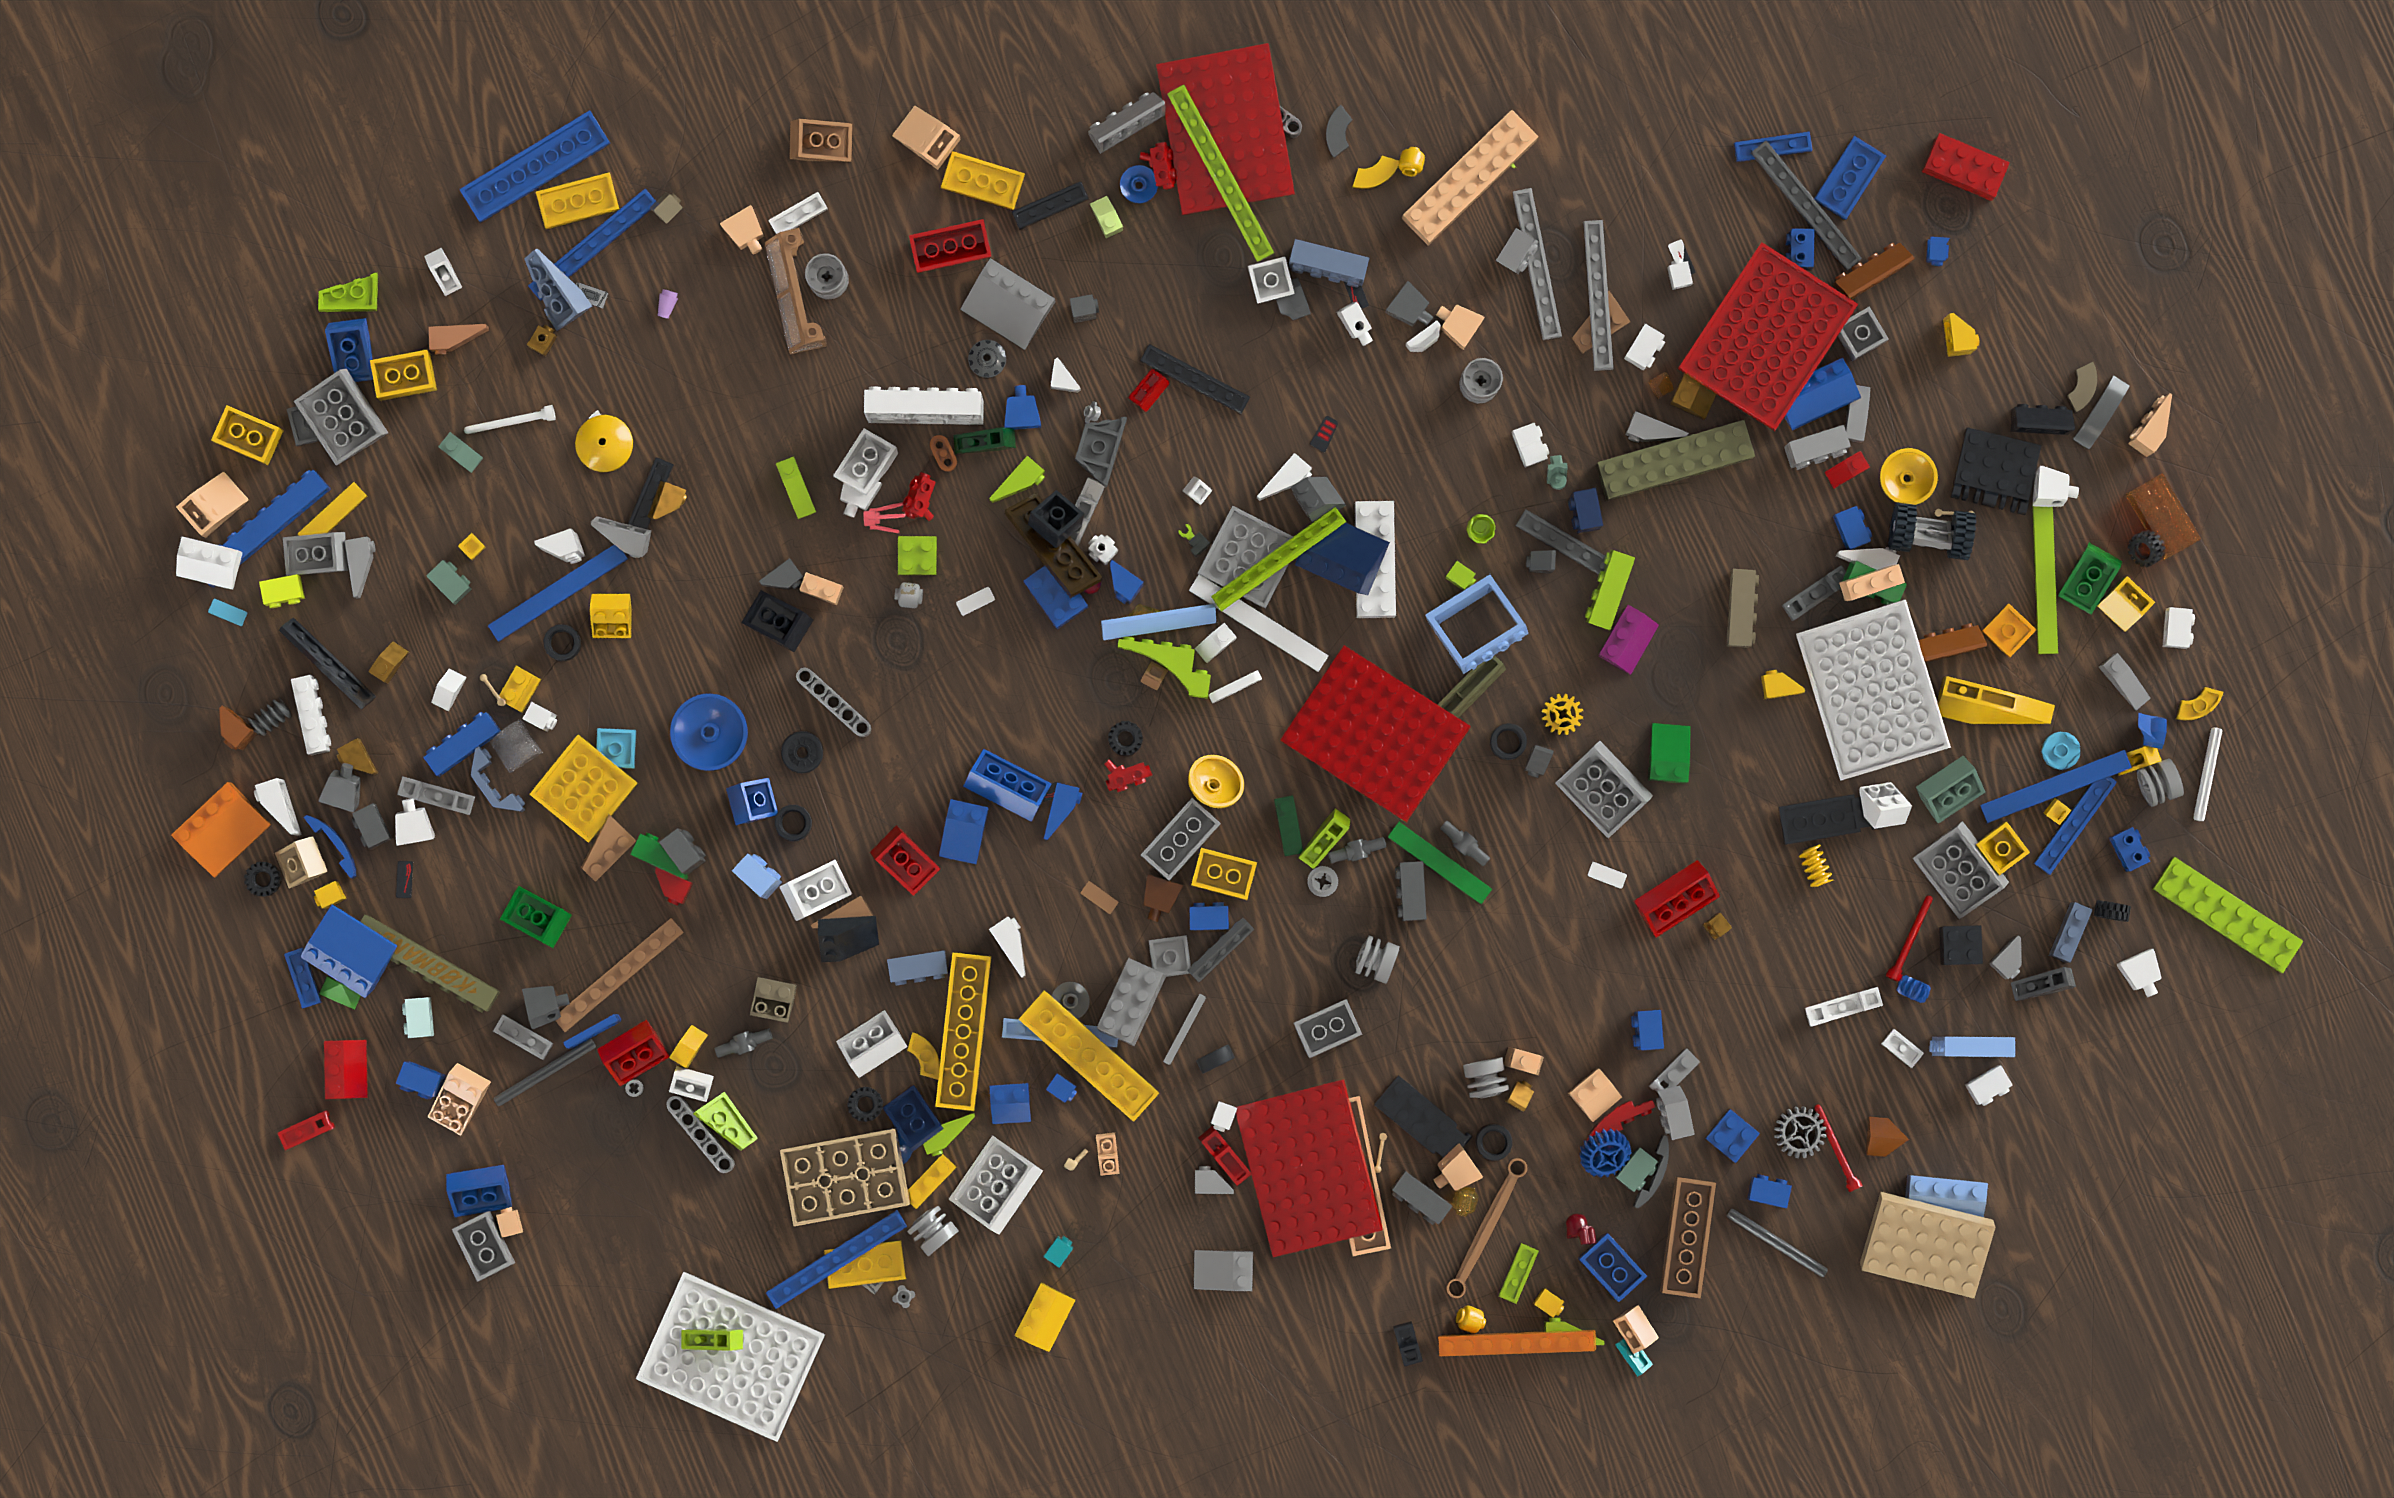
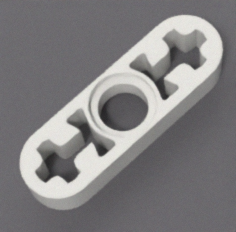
[1208,670,1262,703]

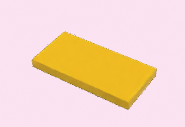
[941,151,1025,211]
[536,172,620,229]
[824,1240,906,1289]

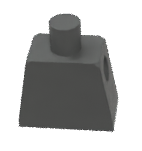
[1385,281,1433,327]
[318,763,361,812]
[522,986,570,1029]

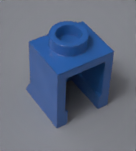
[1926,237,1950,266]

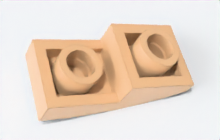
[1096,1133,1120,1176]

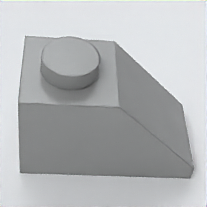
[1989,935,2022,979]
[1195,1166,1234,1194]

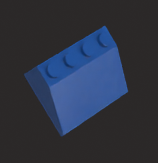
[300,904,397,998]

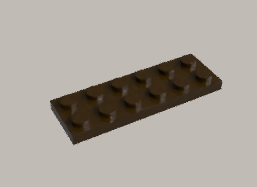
[1004,493,1103,599]

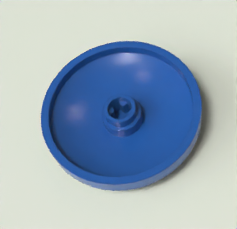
[670,694,748,771]

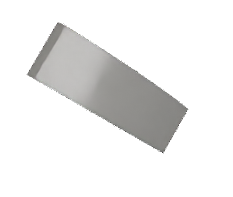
[1845,385,1871,443]

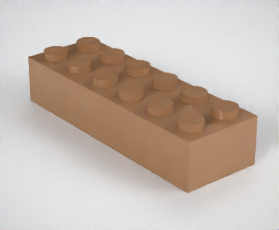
[1660,1177,1716,1298]

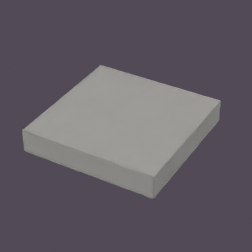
[1149,935,1191,977]

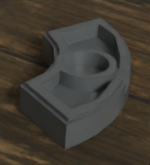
[1326,105,1353,158]

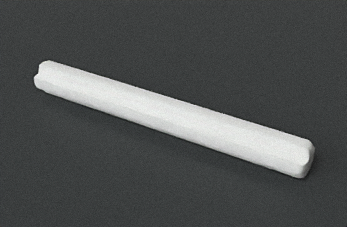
[2193,727,2222,821]

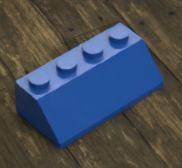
[1785,358,1861,431]
[963,749,1051,822]

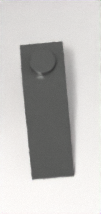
[1524,745,1554,778]
[2011,967,2076,1001]

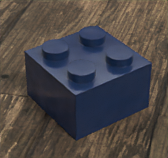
[1568,488,1603,534]

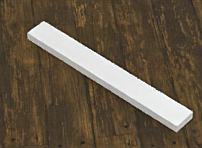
[1189,575,1329,672]

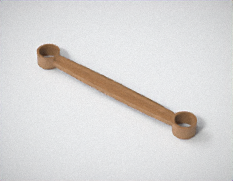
[1446,1158,1527,1298]

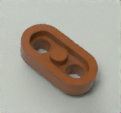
[930,435,957,472]

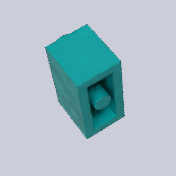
[1044,1236,1074,1268]

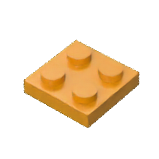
[1981,603,2036,658]

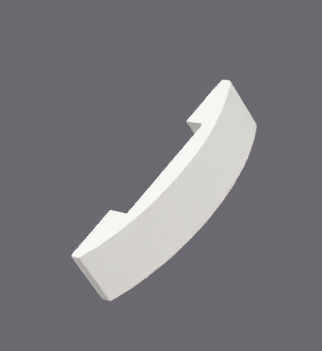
[1805,987,1883,1027]

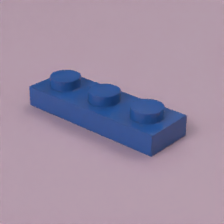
[284,948,322,1009]

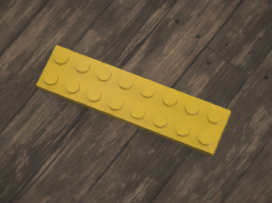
[1019,990,1159,1122]

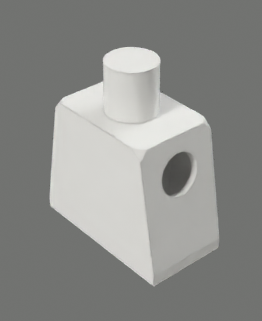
[1336,302,1373,346]
[2033,466,2079,507]
[840,481,882,518]
[395,798,435,846]
[2116,949,2161,997]

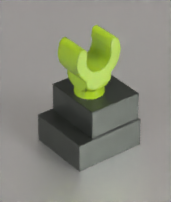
[1178,524,1210,558]

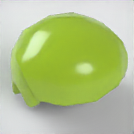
[1467,514,1495,544]

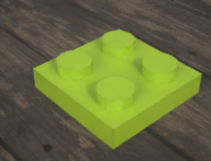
[898,536,937,575]

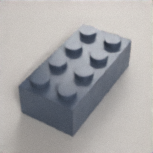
[1289,239,1369,287]

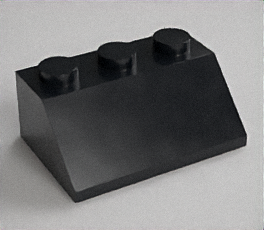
[2010,404,2075,435]

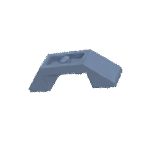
[471,747,525,812]

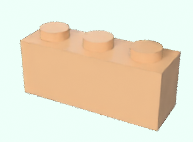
[1839,564,1905,601]

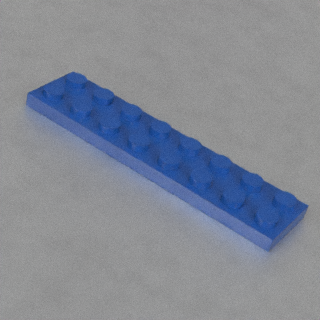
[459,110,611,223]

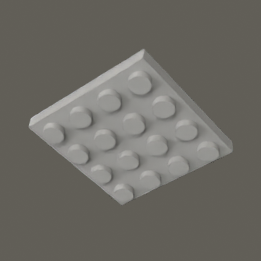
[1198,506,1293,609]

